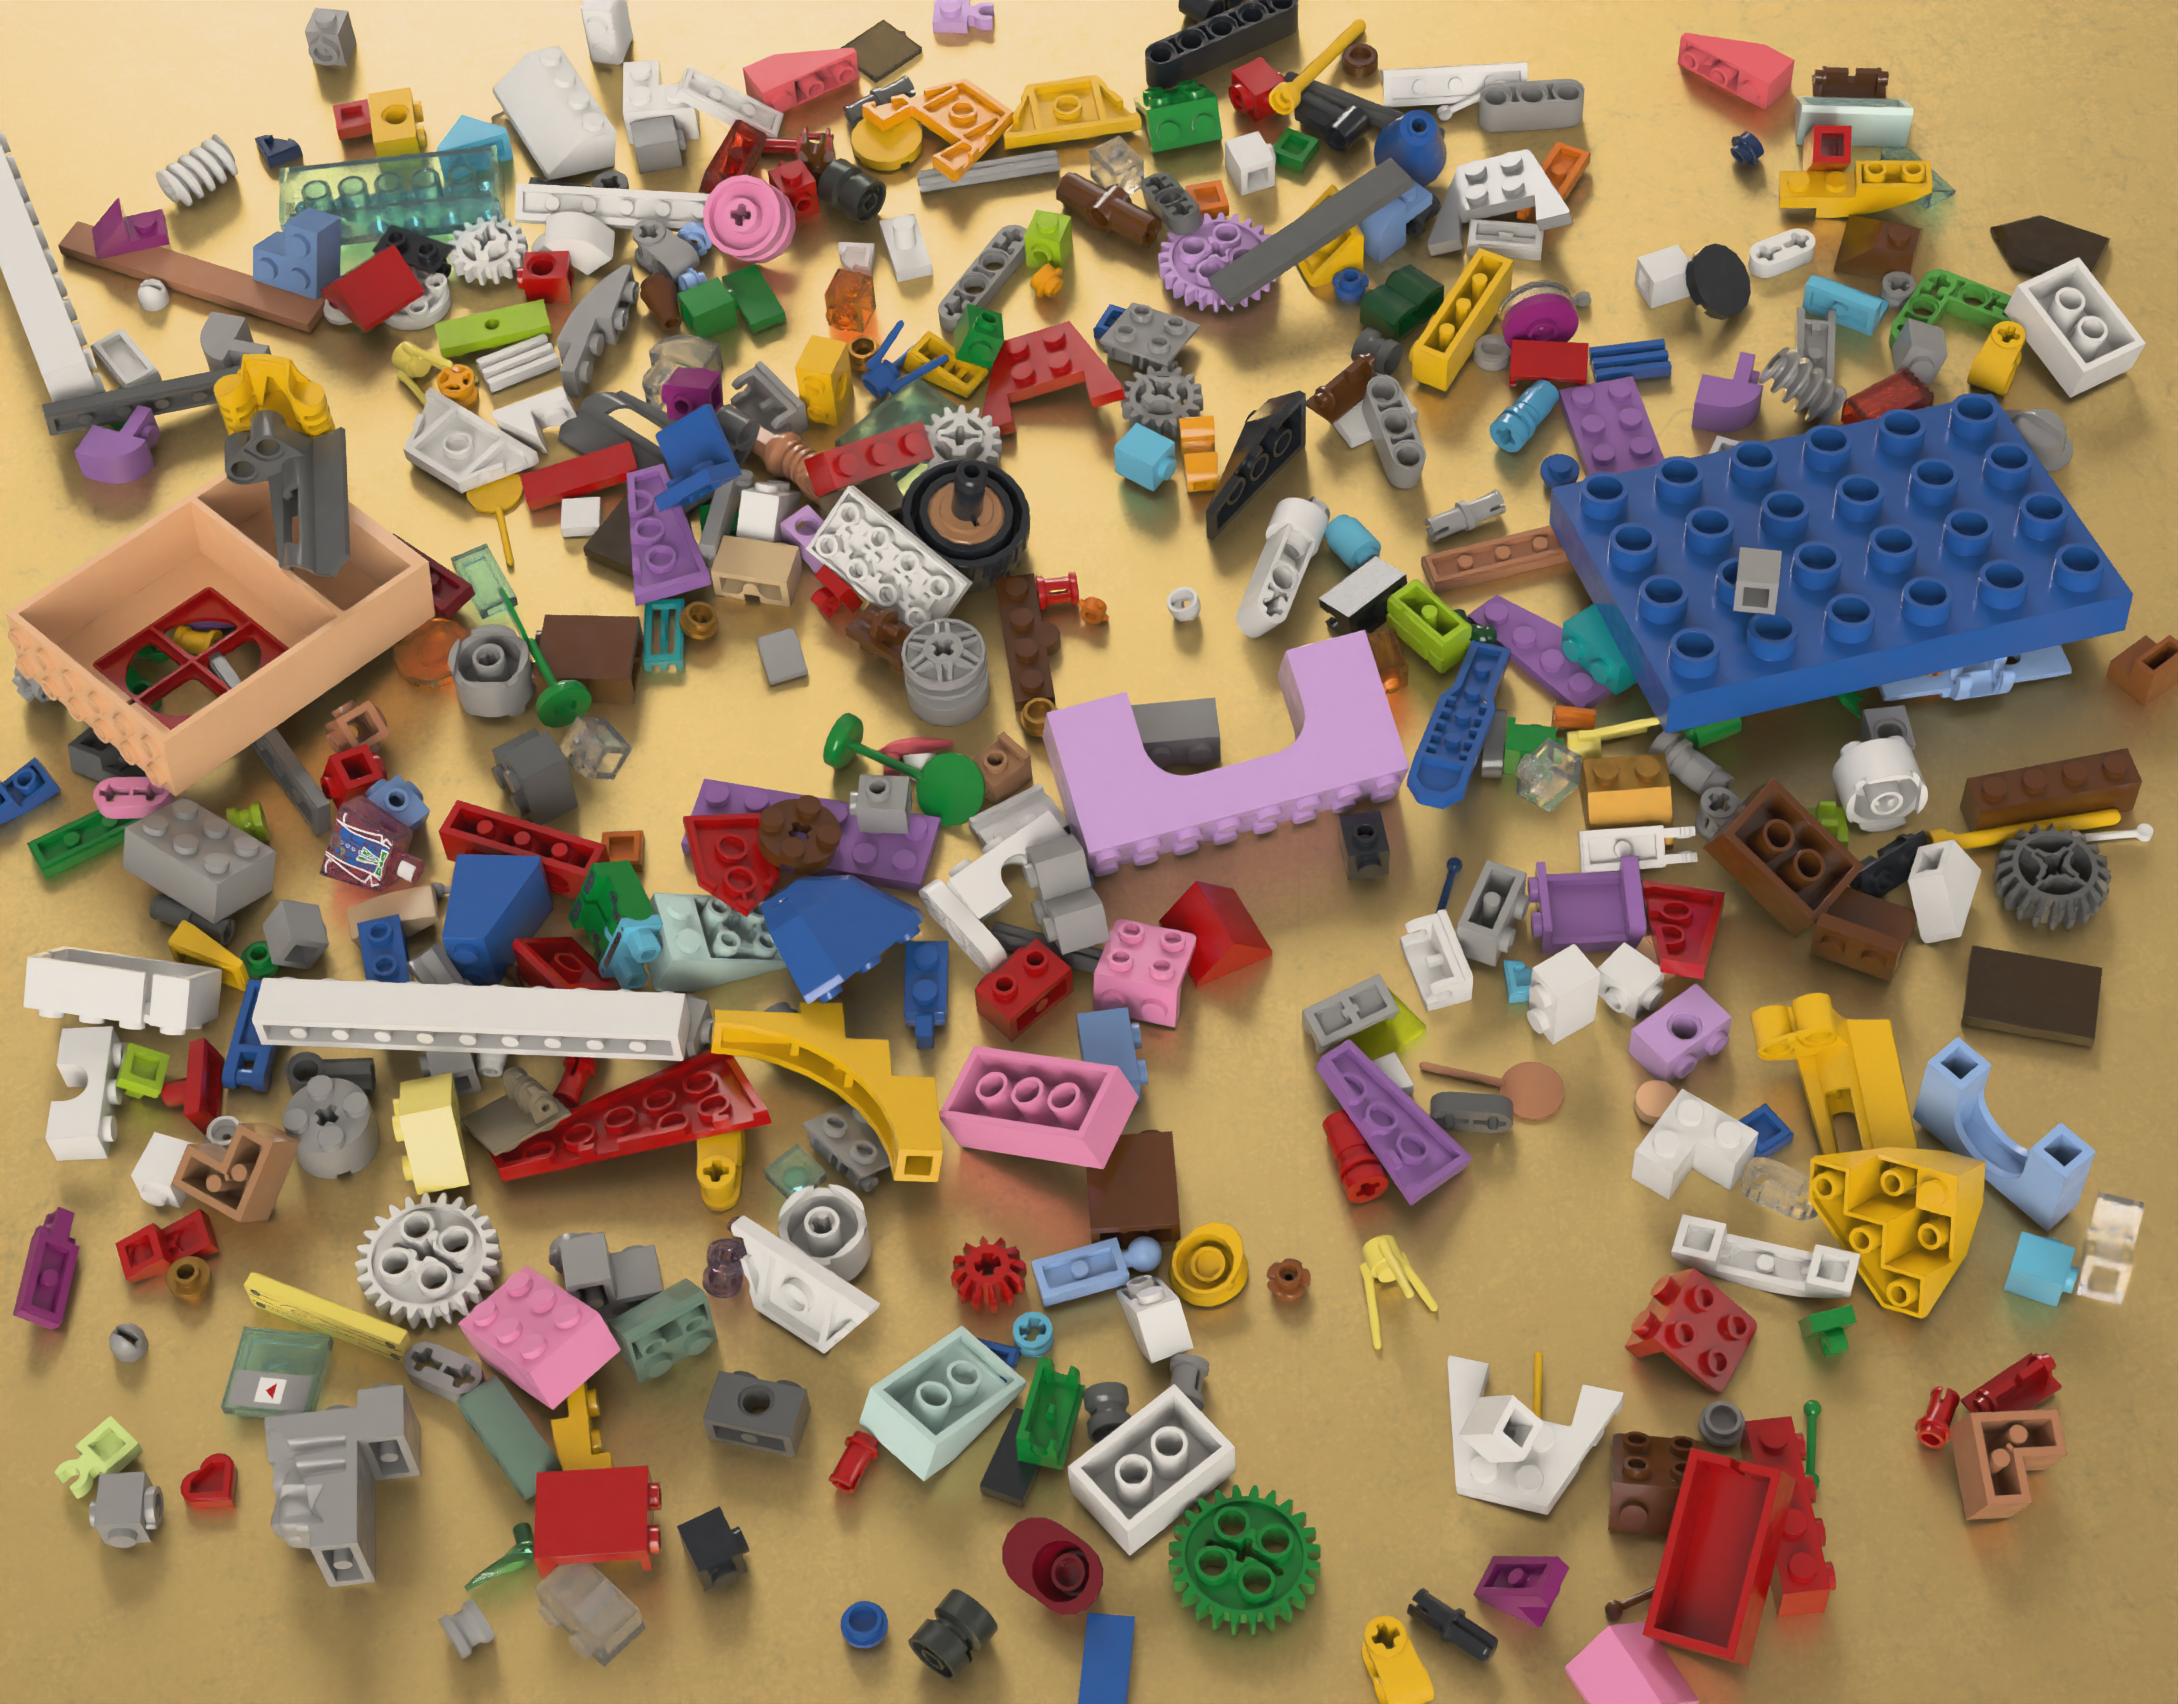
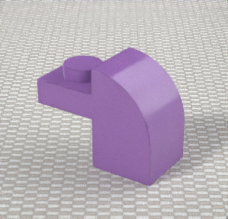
[1691,352,1763,433]
[74,405,160,484]

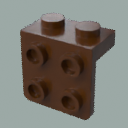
[1810,887,1917,982]
[1608,1431,1706,1536]

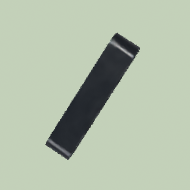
[1145,0,1298,90]

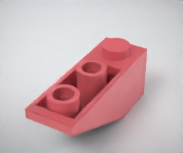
[1678,33,1795,111]
[743,48,859,113]

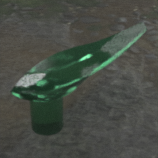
[464,1523,534,1591]

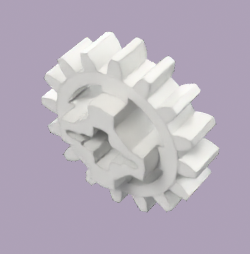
[448,215,529,285]
[922,405,1002,468]

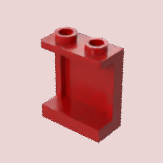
[534,1465,662,1578]

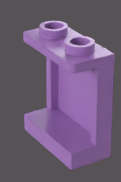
[1527,856,1647,954]

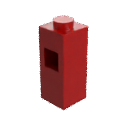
[1802,125,1852,171]

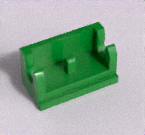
[1016,1357,1086,1470]

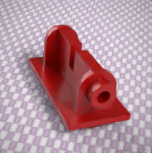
[1960,1353,2062,1413]

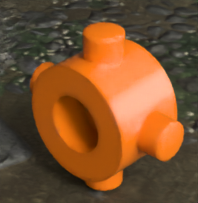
[1077,597,1109,624]

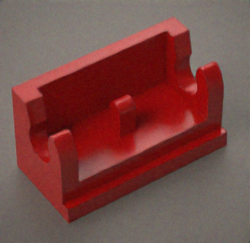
[1509,339,1589,387]

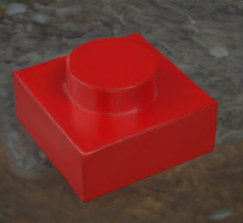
[332,99,372,140]

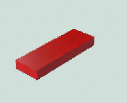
[520,441,639,511]

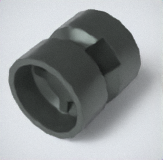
[817,158,887,224]
[908,1589,998,1681]

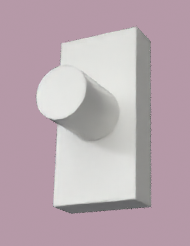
[879,213,933,282]

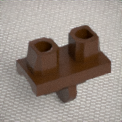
[845,603,913,673]

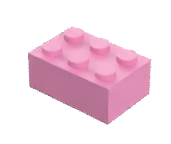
[458,1265,621,1410]

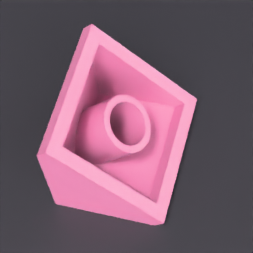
[1565,1622,1699,1704]

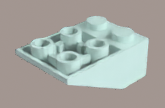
[648,893,787,992]

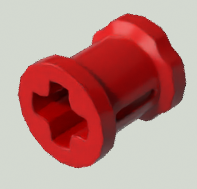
[1036,571,1079,611]

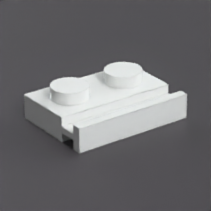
[969,783,1071,847]

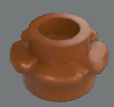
[1267,1258,1311,1301]

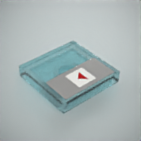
[221,1326,334,1418]

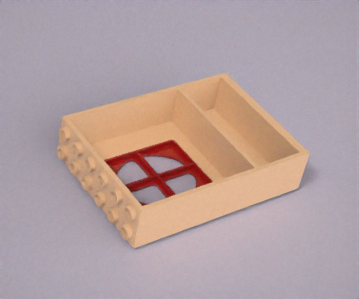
[6,472,435,797]

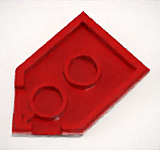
[683,813,780,917]

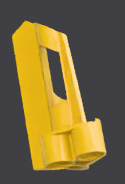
[1750,993,1919,1155]

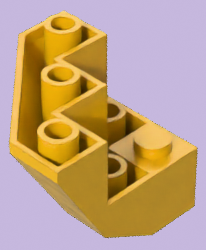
[1809,1147,1986,1319]

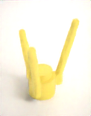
[392,341,479,406]
[1566,717,1660,773]
[1359,1235,1438,1349]

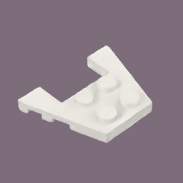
[1447,1355,1624,1515]

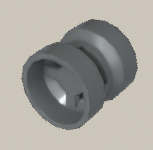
[1351,327,1404,376]
[1083,1382,1132,1443]

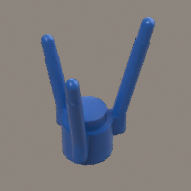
[860,320,948,399]

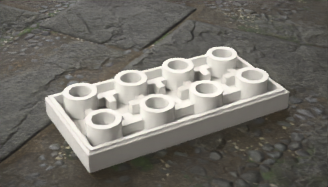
[806,485,972,629]

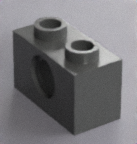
[703,1371,811,1458]

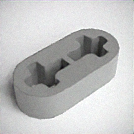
[403,1341,486,1403]

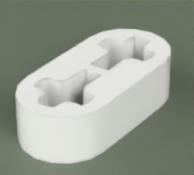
[1748,228,1816,278]

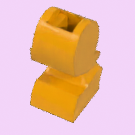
[1179,415,1219,492]

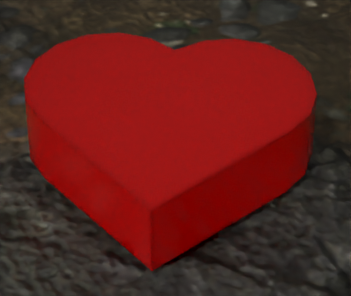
[180,1453,238,1509]

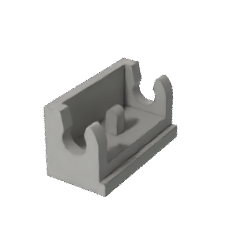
[730,361,809,435]
[1302,974,1399,1054]

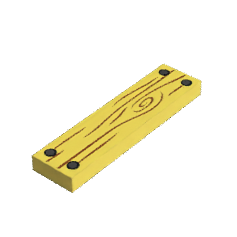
[244,1272,413,1364]

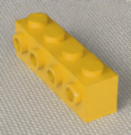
[1409,248,1513,391]

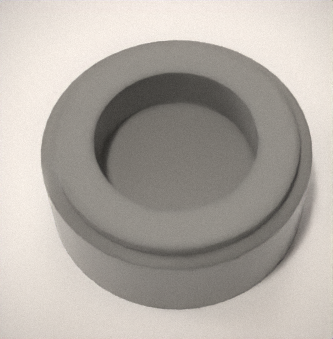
[1473,334,1511,371]

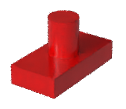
[161,1038,225,1135]

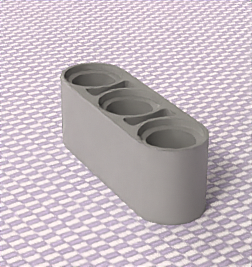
[1478,79,1585,133]
[1362,375,1426,489]

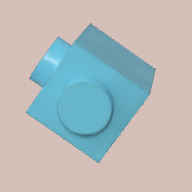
[1114,422,1177,492]
[2003,1231,2079,1307]

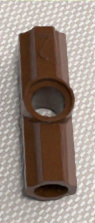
[1056,172,1162,247]

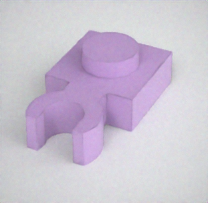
[932,0,994,33]

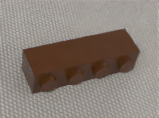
[1960,748,2142,832]

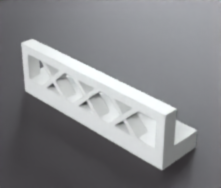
[1380,61,1528,107]

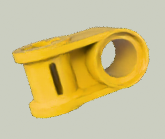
[1967,321,2026,396]
[696,1129,745,1211]
[1361,1615,1434,1704]

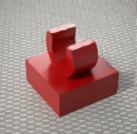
[810,564,863,618]

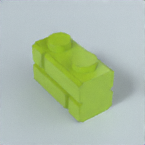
[1386,579,1472,673]

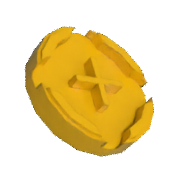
[851,118,923,171]

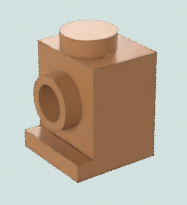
[972,731,1033,805]

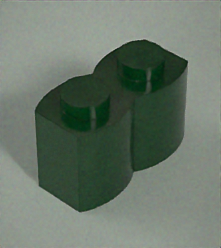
[1360,264,1444,342]

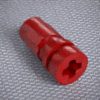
[1322,1110,1389,1203]

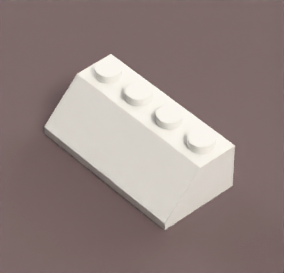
[493,45,617,181]

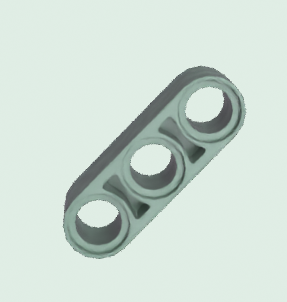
[456,1375,563,1501]

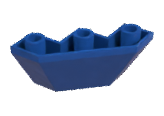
[760,875,925,1004]

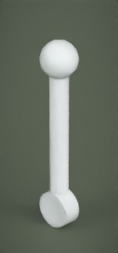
[1437,80,1506,121]
[2071,823,2154,842]

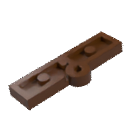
[995,573,1061,712]

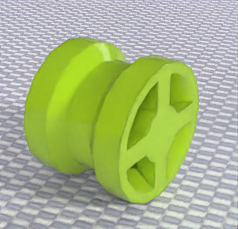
[226,801,269,843]

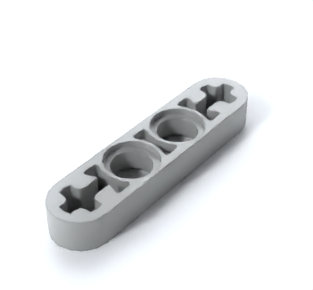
[938,224,1027,333]

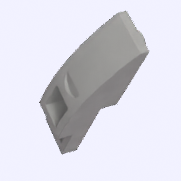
[557,264,639,398]

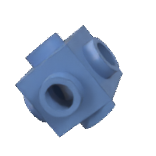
[362,774,430,847]

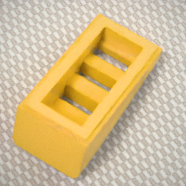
[903,330,989,398]
[167,920,250,991]

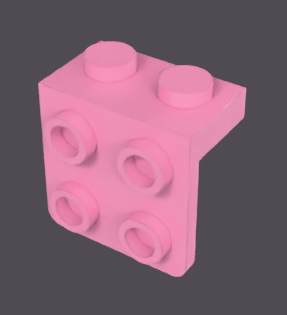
[1093,919,1196,1027]

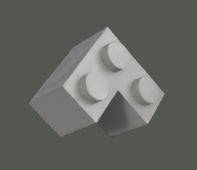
[1022,834,1111,955]
[559,1232,664,1325]

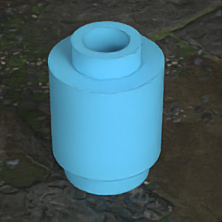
[1324,514,1381,571]

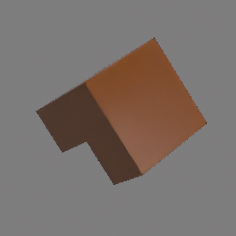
[2106,635,2178,707]

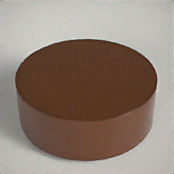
[1342,43,1378,77]

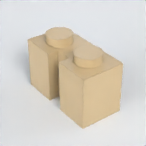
[711,535,803,607]

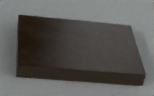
[1961,945,2102,1047]

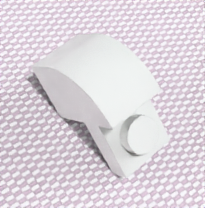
[531,212,615,276]

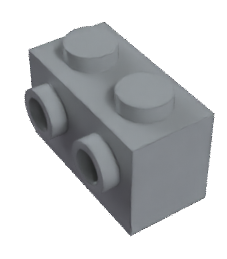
[1456,860,1530,967]

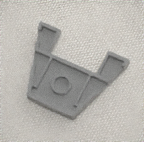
[1427,149,1573,256]

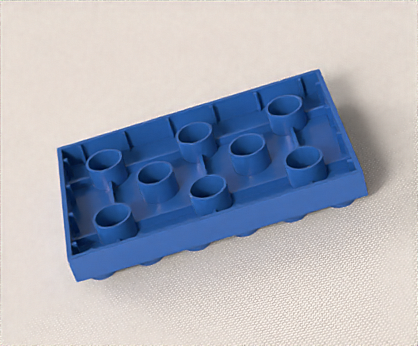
[1549,393,2133,734]

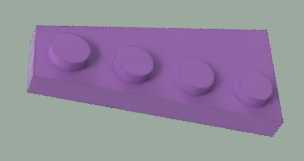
[626,463,711,606]
[1468,595,1613,709]
[1315,1039,1472,1206]

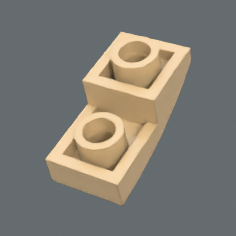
[347,885,440,948]

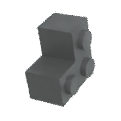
[491,728,578,825]

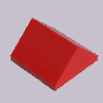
[320,244,425,333]
[1159,881,1272,988]
[512,937,622,991]

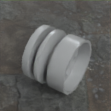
[901,618,990,727]

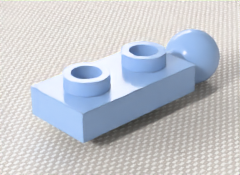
[1031,1236,1162,1307]

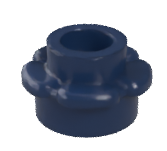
[1730,131,1764,166]

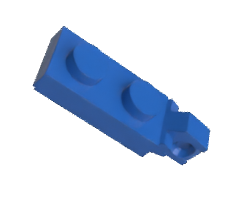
[904,941,949,1049]

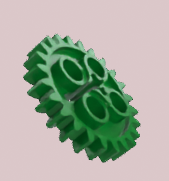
[1168,1485,1321,1635]

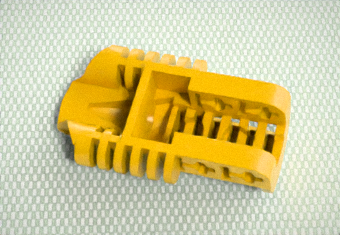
[213,354,336,439]

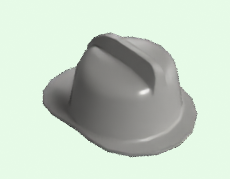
[2004,408,2073,472]

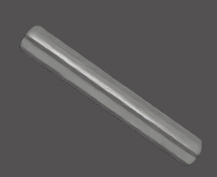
[917,150,1060,193]

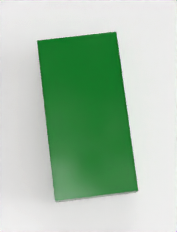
[722,264,786,334]

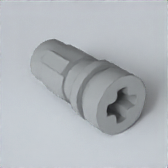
[1647,730,1734,796]

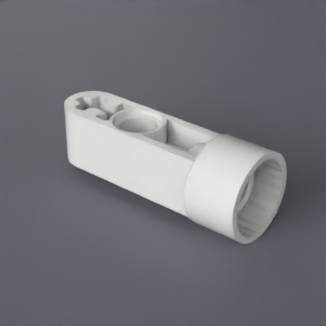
[1236,498,1328,638]

